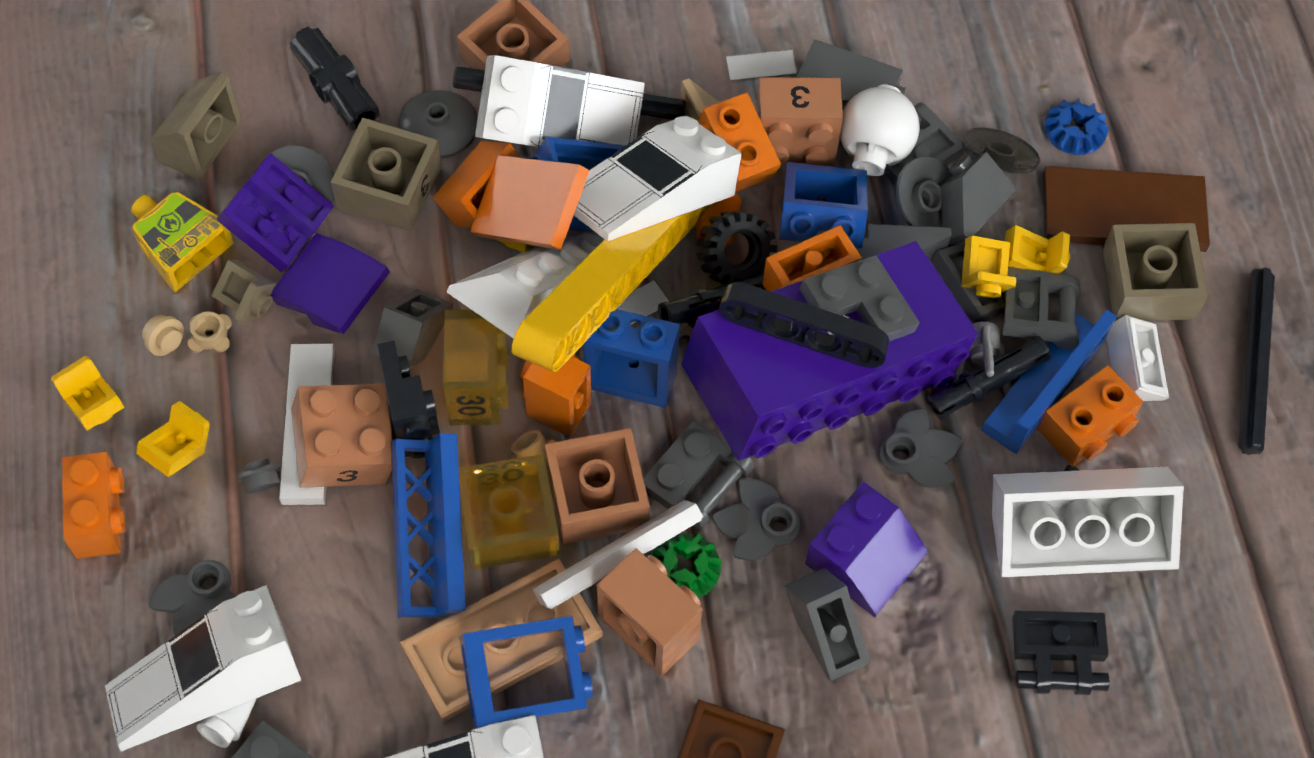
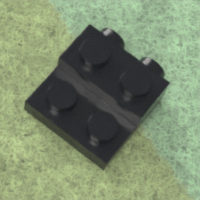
[377,341,440,458]

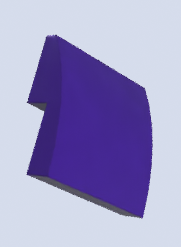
[216,153,334,272]
[271,233,390,334]

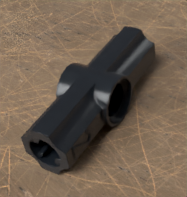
[290,26,380,131]

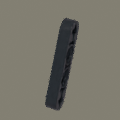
[719,283,890,368]

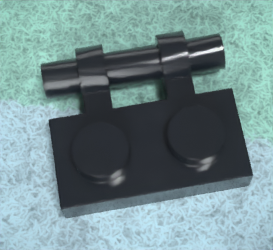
[1012,610,1110,695]

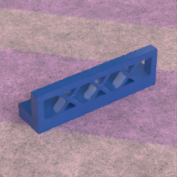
[981,310,1118,454]
[391,433,465,618]

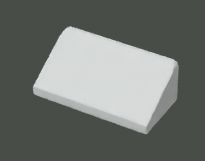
[1106,315,1169,401]

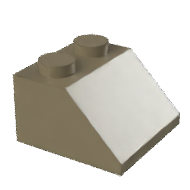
[151,72,242,180]

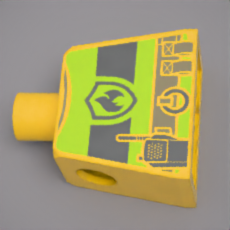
[131,192,234,293]

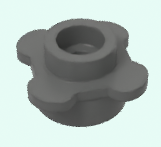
[236,459,281,494]

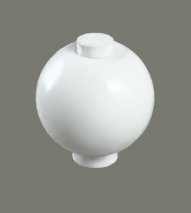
[840,84,920,176]

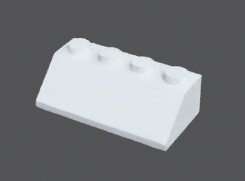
[447,233,604,338]
[992,467,1184,577]

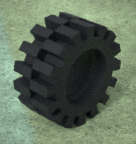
[696,211,777,285]

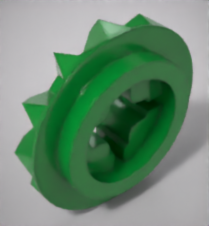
[652,532,721,598]

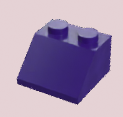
[805,481,928,617]

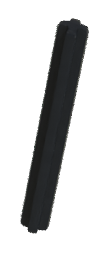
[1238,267,1275,455]

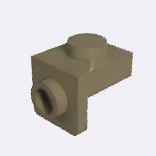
[212,259,276,323]

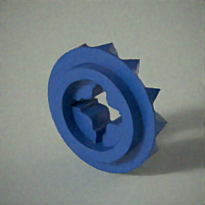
[1044,98,1109,155]

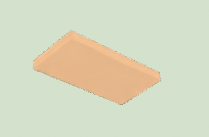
[400,559,603,723]

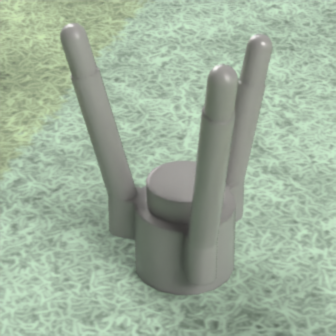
[951,322,1013,396]

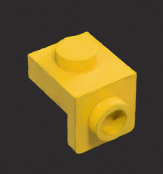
[1005,225,1070,273]
[961,235,1016,298]
[51,356,124,431]
[136,401,210,477]

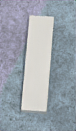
[279,344,335,505]
[532,500,703,609]

